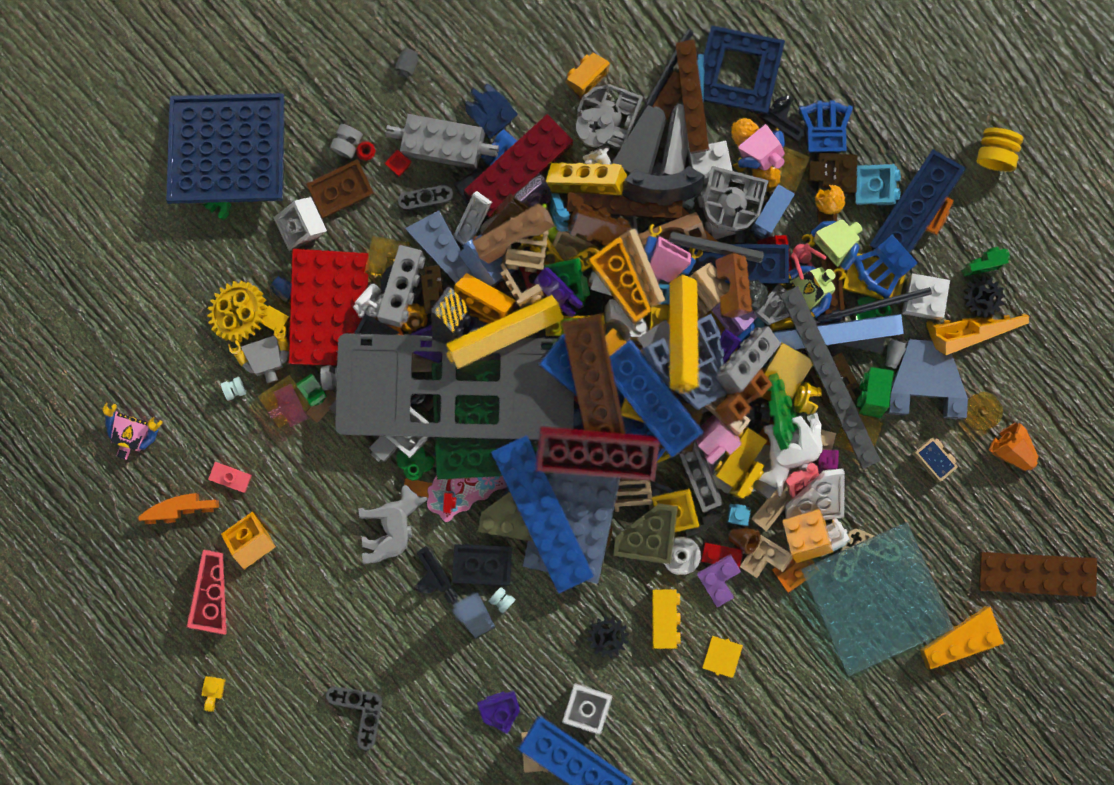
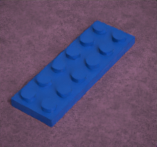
[610,340,703,457]
[517,716,633,785]

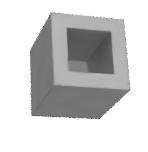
[369,436,398,462]

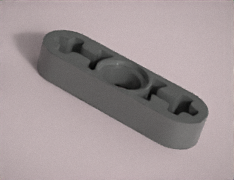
[398,185,453,211]

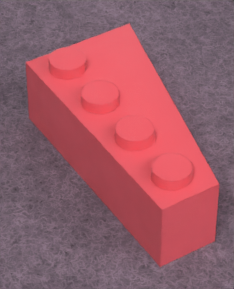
[187,550,227,634]

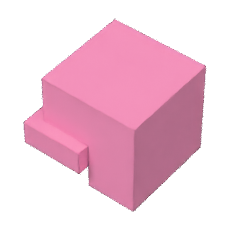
[695,415,741,464]

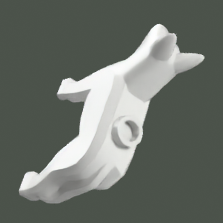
[759,413,822,496]

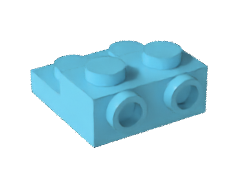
[856,164,901,205]

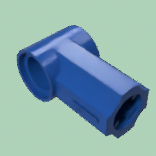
[481,129,517,166]

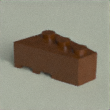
[568,204,631,246]

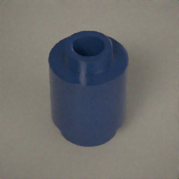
[270,276,291,304]

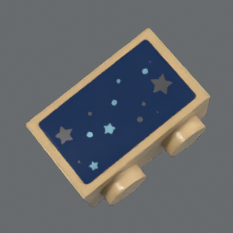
[912,438,958,483]

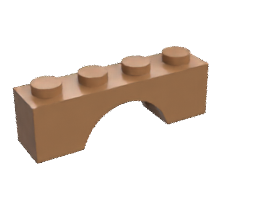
[473,204,554,263]
[638,212,707,249]

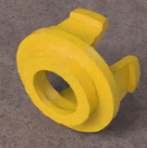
[794,382,822,414]

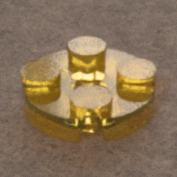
[965,392,1003,431]

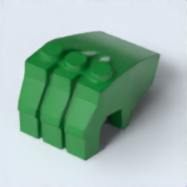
[203,202,231,221]

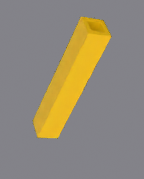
[670,275,698,393]
[446,295,564,368]

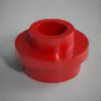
[356,141,376,161]

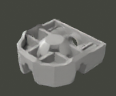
[577,84,643,150]
[702,166,768,232]

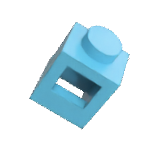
[726,504,750,526]

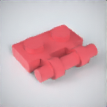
[785,463,819,499]

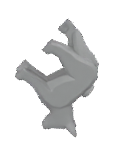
[359,485,428,564]

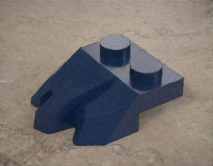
[465,83,518,139]

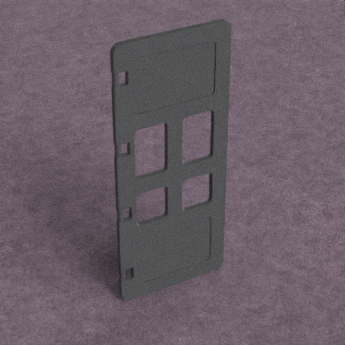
[335,334,574,440]

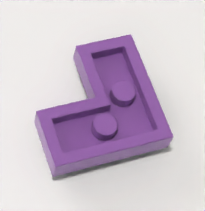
[697,554,741,607]

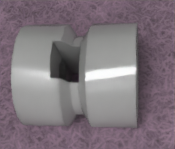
[329,124,363,159]
[321,365,337,391]

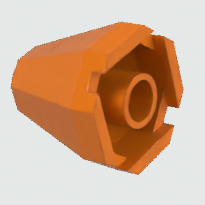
[989,423,1038,471]

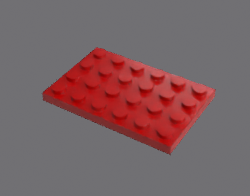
[288,249,369,366]

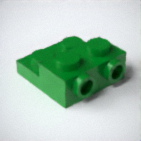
[962,247,1010,277]
[544,258,590,304]

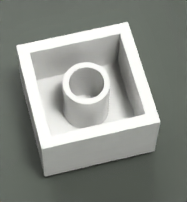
[687,141,733,187]
[902,273,950,320]
[563,683,612,734]

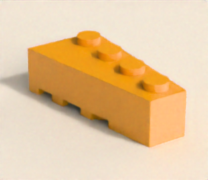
[588,236,651,324]
[920,606,1004,669]

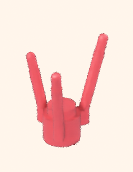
[791,243,826,280]

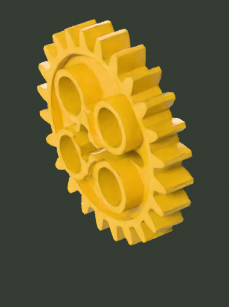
[207,280,268,342]

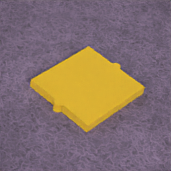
[702,636,743,678]

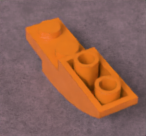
[138,493,219,524]

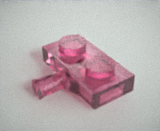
[268,384,308,427]

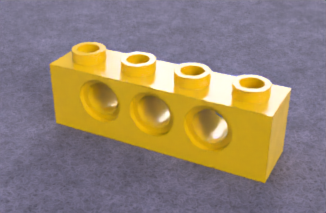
[546,162,627,195]

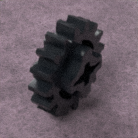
[962,276,1006,318]
[587,616,629,658]

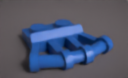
[798,100,853,153]
[853,234,918,299]

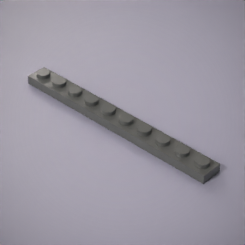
[780,286,881,469]

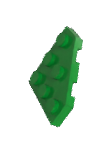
[767,373,799,451]

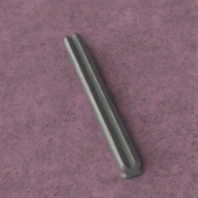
[669,232,764,263]

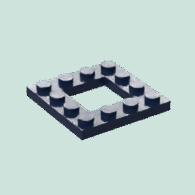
[703,25,785,115]

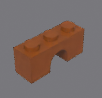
[716,253,752,318]
[715,370,772,425]

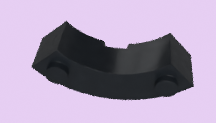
[622,166,705,206]

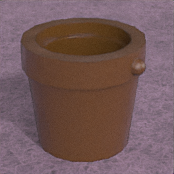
[729,525,761,554]

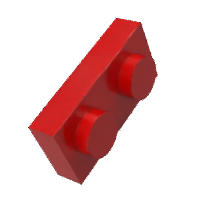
[701,543,742,569]

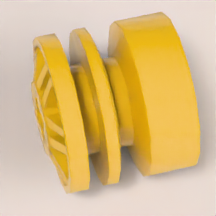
[976,127,1024,172]

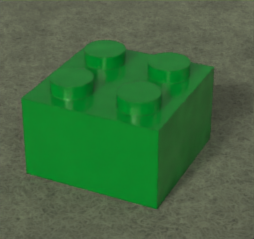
[856,367,893,418]

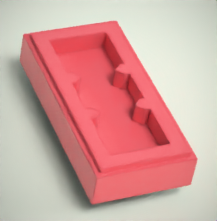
[208,462,252,493]

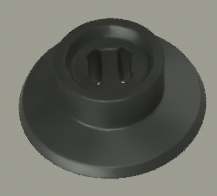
[582,287,607,316]

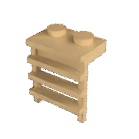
[502,218,549,273]
[690,262,730,320]
[500,263,546,309]
[614,478,654,512]

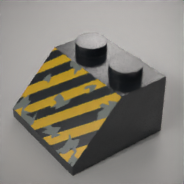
[431,287,472,344]

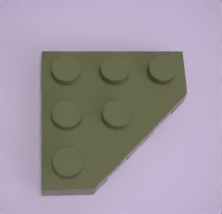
[478,492,534,542]
[614,504,678,564]

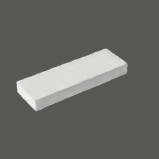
[453,191,492,245]

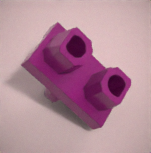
[818,450,839,474]

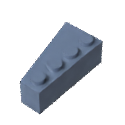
[405,211,475,284]
[453,593,495,638]

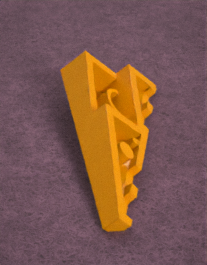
[926,314,1029,355]

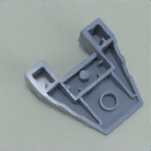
[639,314,728,409]
[886,339,968,419]

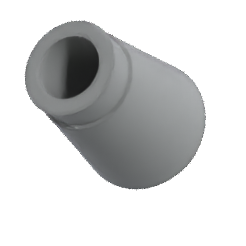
[885,339,906,368]

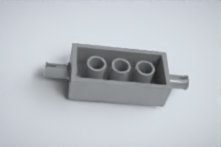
[386,114,499,169]

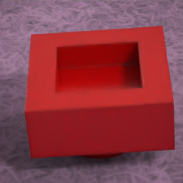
[385,150,412,177]
[443,492,457,513]

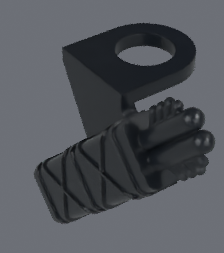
[752,96,805,142]
[413,546,458,605]

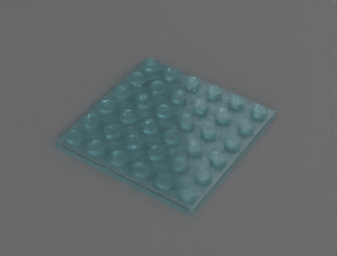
[801,522,954,676]

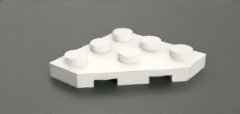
[785,469,844,520]

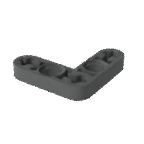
[326,686,382,750]

